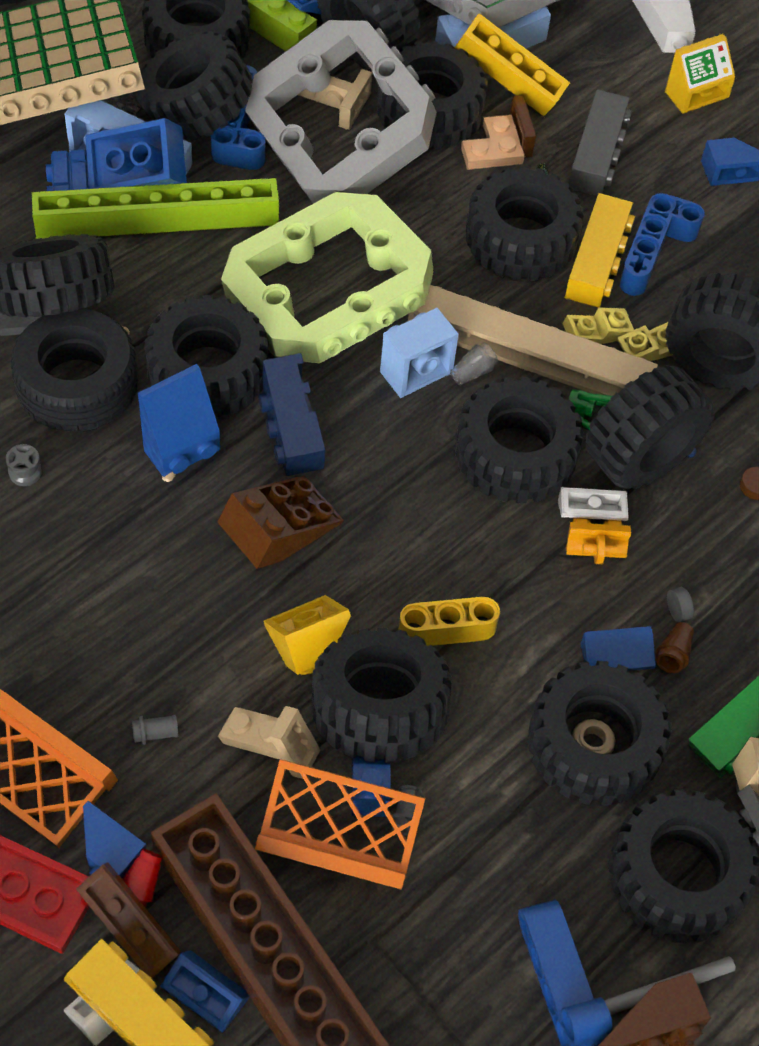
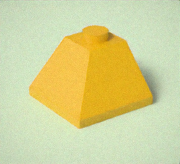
[263,595,351,675]

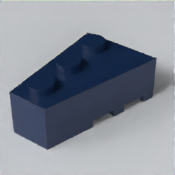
[258,353,325,476]

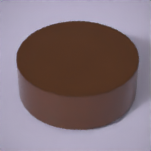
[740,467,759,500]

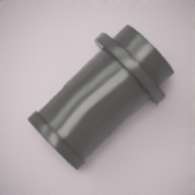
[132,715,178,745]
[392,785,422,835]

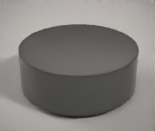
[667,587,694,622]

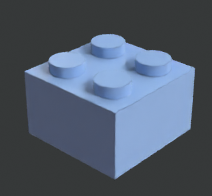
[380,308,459,398]

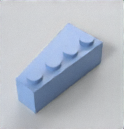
[435,6,551,49]
[65,100,192,175]

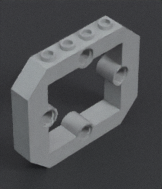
[245,20,437,203]

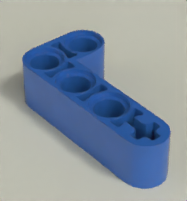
[211,65,265,170]
[620,193,705,296]
[518,900,613,1046]

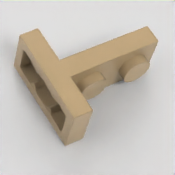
[298,69,372,130]
[218,706,321,779]

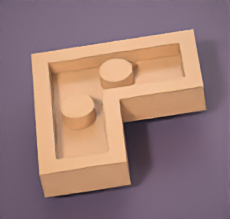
[461,115,524,170]

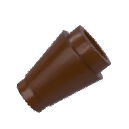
[655,622,694,673]

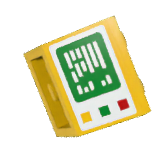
[665,34,735,113]

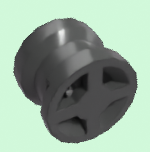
[5,444,42,486]

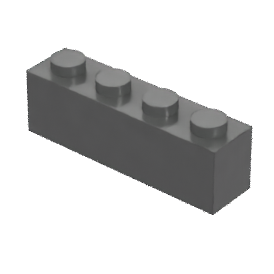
[569,90,632,196]

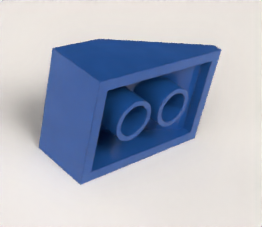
[85,118,187,189]
[138,364,220,477]

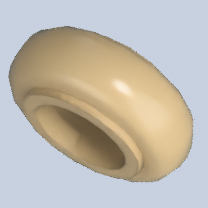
[572,719,616,754]

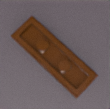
[76,862,182,979]

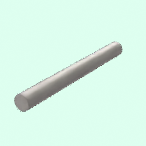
[604,956,735,1015]

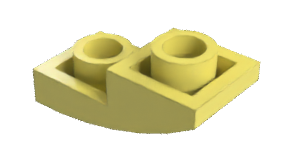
[562,308,634,344]
[617,322,673,361]

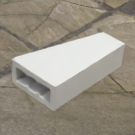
[632,0,695,53]

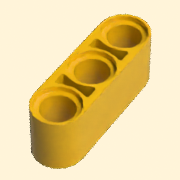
[398,597,500,646]

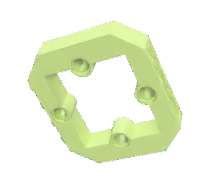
[221,192,434,363]

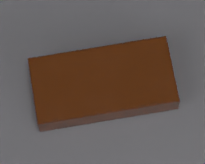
[510,95,536,158]

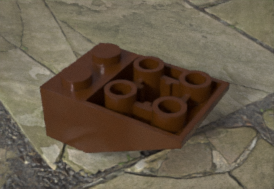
[217,475,344,569]
[599,972,711,1046]

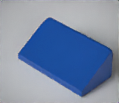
[581,626,656,671]
[160,950,250,1032]

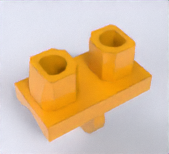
[566,518,631,564]

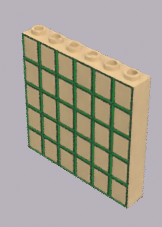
[0,0,145,125]

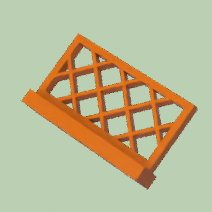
[0,689,118,848]
[255,759,426,890]

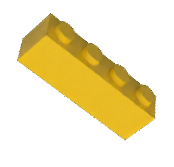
[454,13,570,116]
[565,193,635,308]
[64,939,214,1046]

